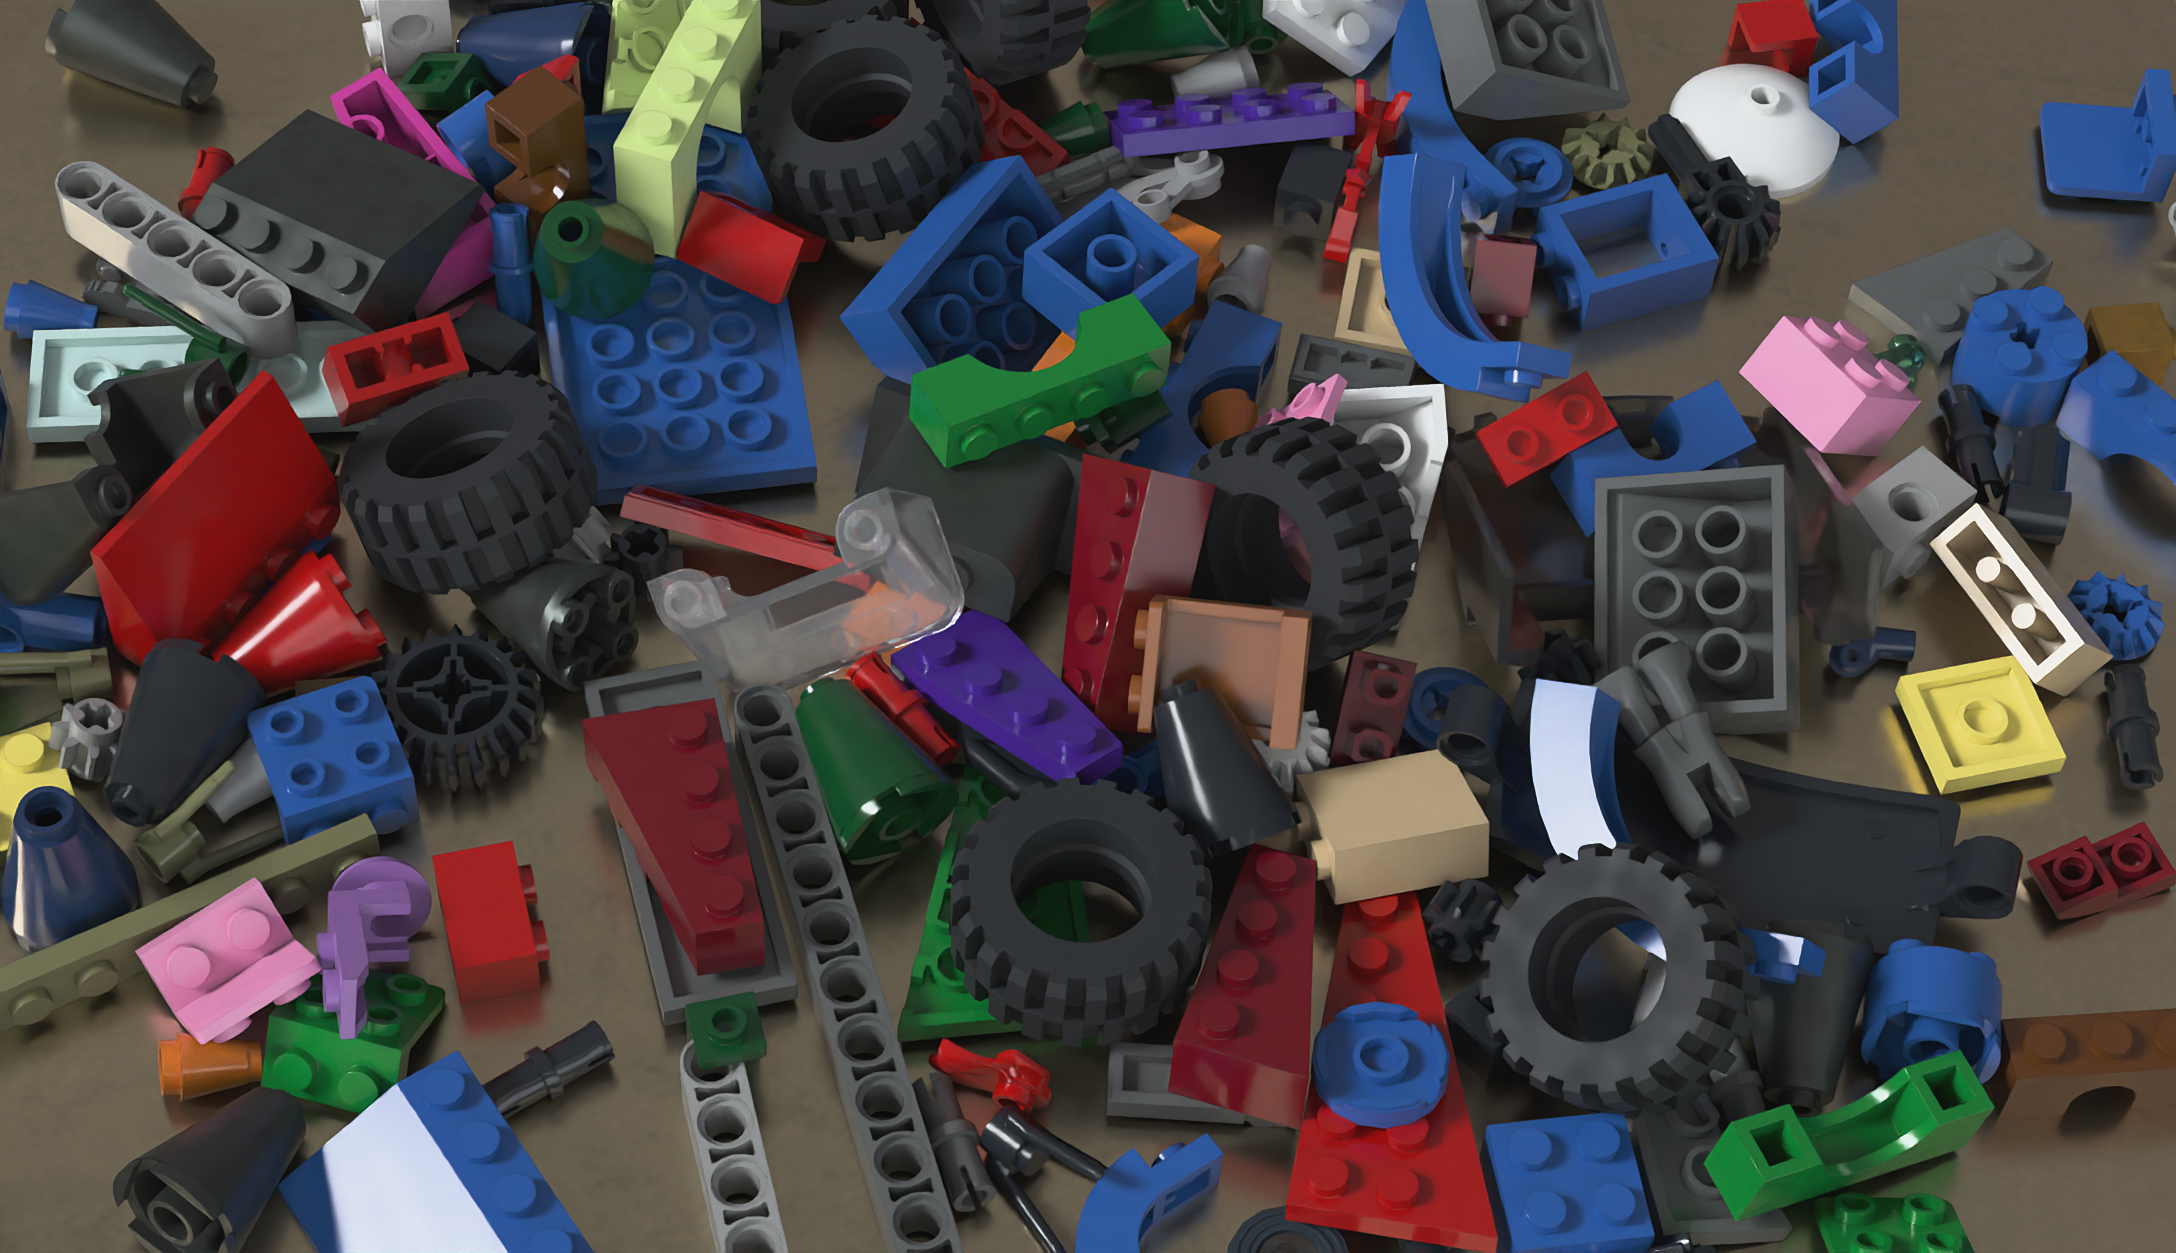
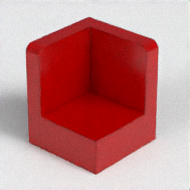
[1727,0,1819,78]

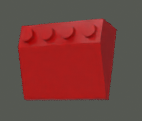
[90,370,341,667]

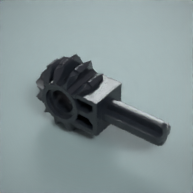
[1648,113,1781,272]

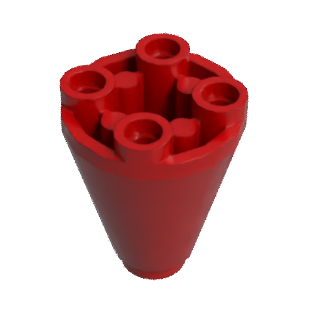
[210,549,388,700]

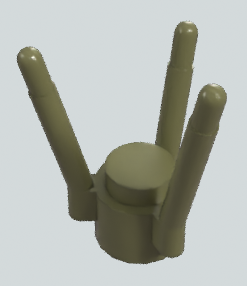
[0,647,114,736]
[133,750,284,885]

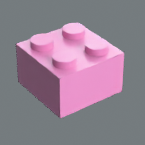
[1739,316,1922,457]

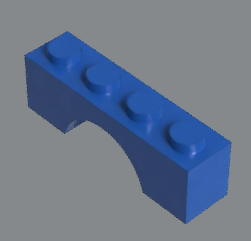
[1119,300,1282,478]
[2055,349,2176,487]

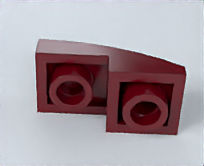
[2027,821,2176,920]

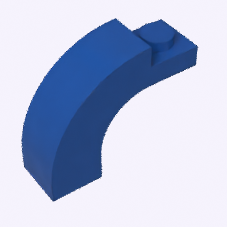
[1075,1133,1223,1253]

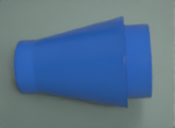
[3,279,100,340]

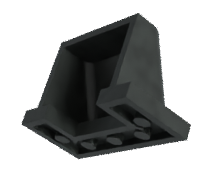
[833,376,1108,622]

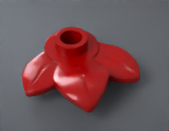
[928,1038,1052,1114]

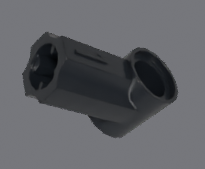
[1999,424,2072,546]

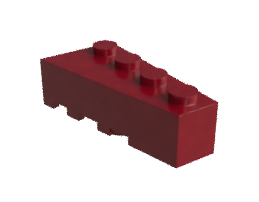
[1061,453,1215,739]
[582,698,765,976]
[1168,843,1316,1130]

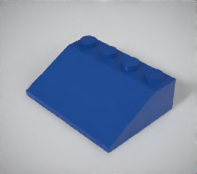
[839,155,1064,385]
[277,1050,594,1253]

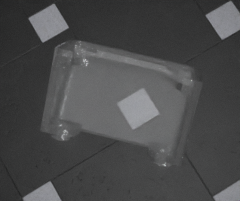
[646,487,965,696]

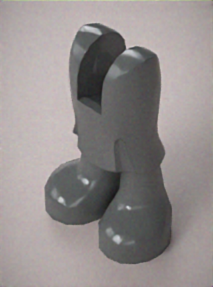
[1592,640,1751,840]

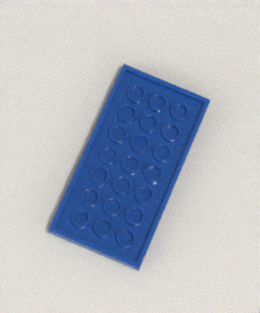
[540,112,817,506]

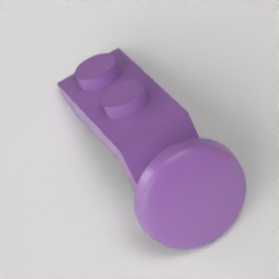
[317,856,432,1039]

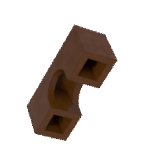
[485,65,591,254]
[1988,1008,2176,1119]

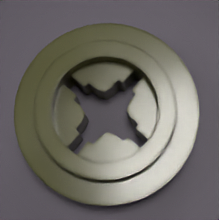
[1560,112,1654,190]

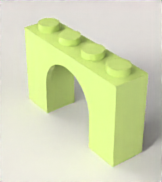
[613,0,762,259]

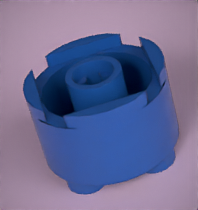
[1951,286,2088,428]
[1861,938,2002,1084]

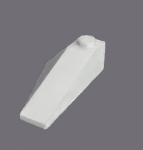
[1330,384,1448,631]

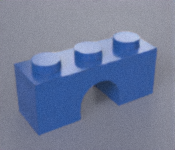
[1809,0,1899,144]
[1549,380,1757,539]

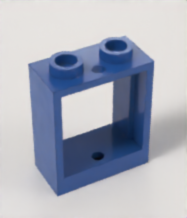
[1530,173,1719,332]

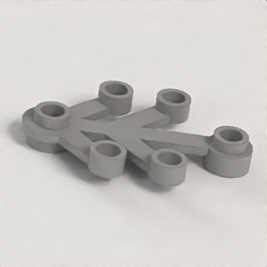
[1054,145,1224,224]

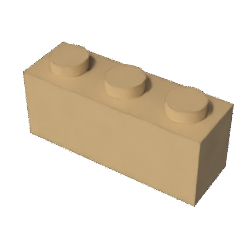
[1930,503,2114,697]

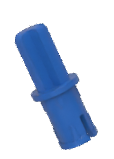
[488,203,534,325]

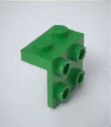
[261,968,446,1114]
[1814,1192,1975,1253]

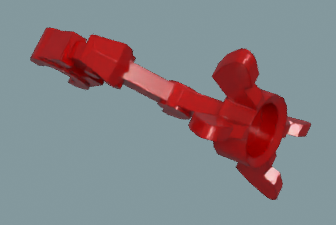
[1323,78,1411,264]

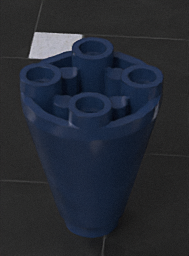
[0,786,140,952]

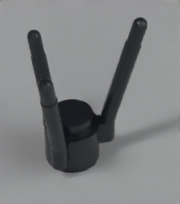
[979,1104,1109,1253]

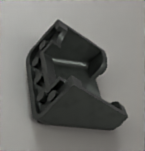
[0,357,238,606]

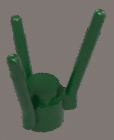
[120,283,251,389]

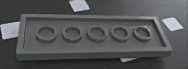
[583,657,798,1026]

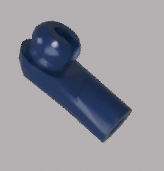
[1829,624,1916,678]

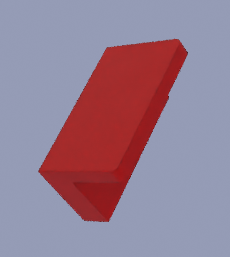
[676,191,827,304]

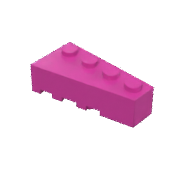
[330,67,496,321]

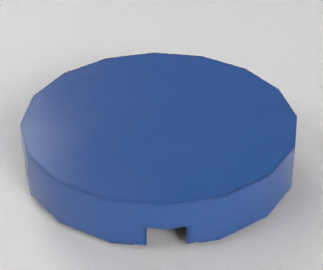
[1310,1001,1450,1128]

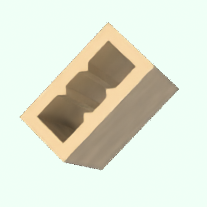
[1290,749,1489,905]

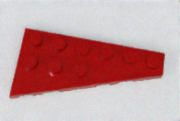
[1285,890,1498,1253]

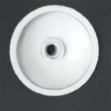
[1669,64,1840,199]

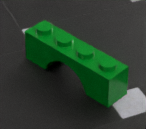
[909,293,1172,469]
[1703,1050,1995,1222]

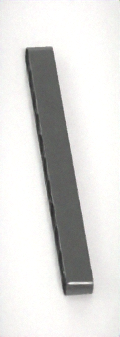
[734,683,964,1253]

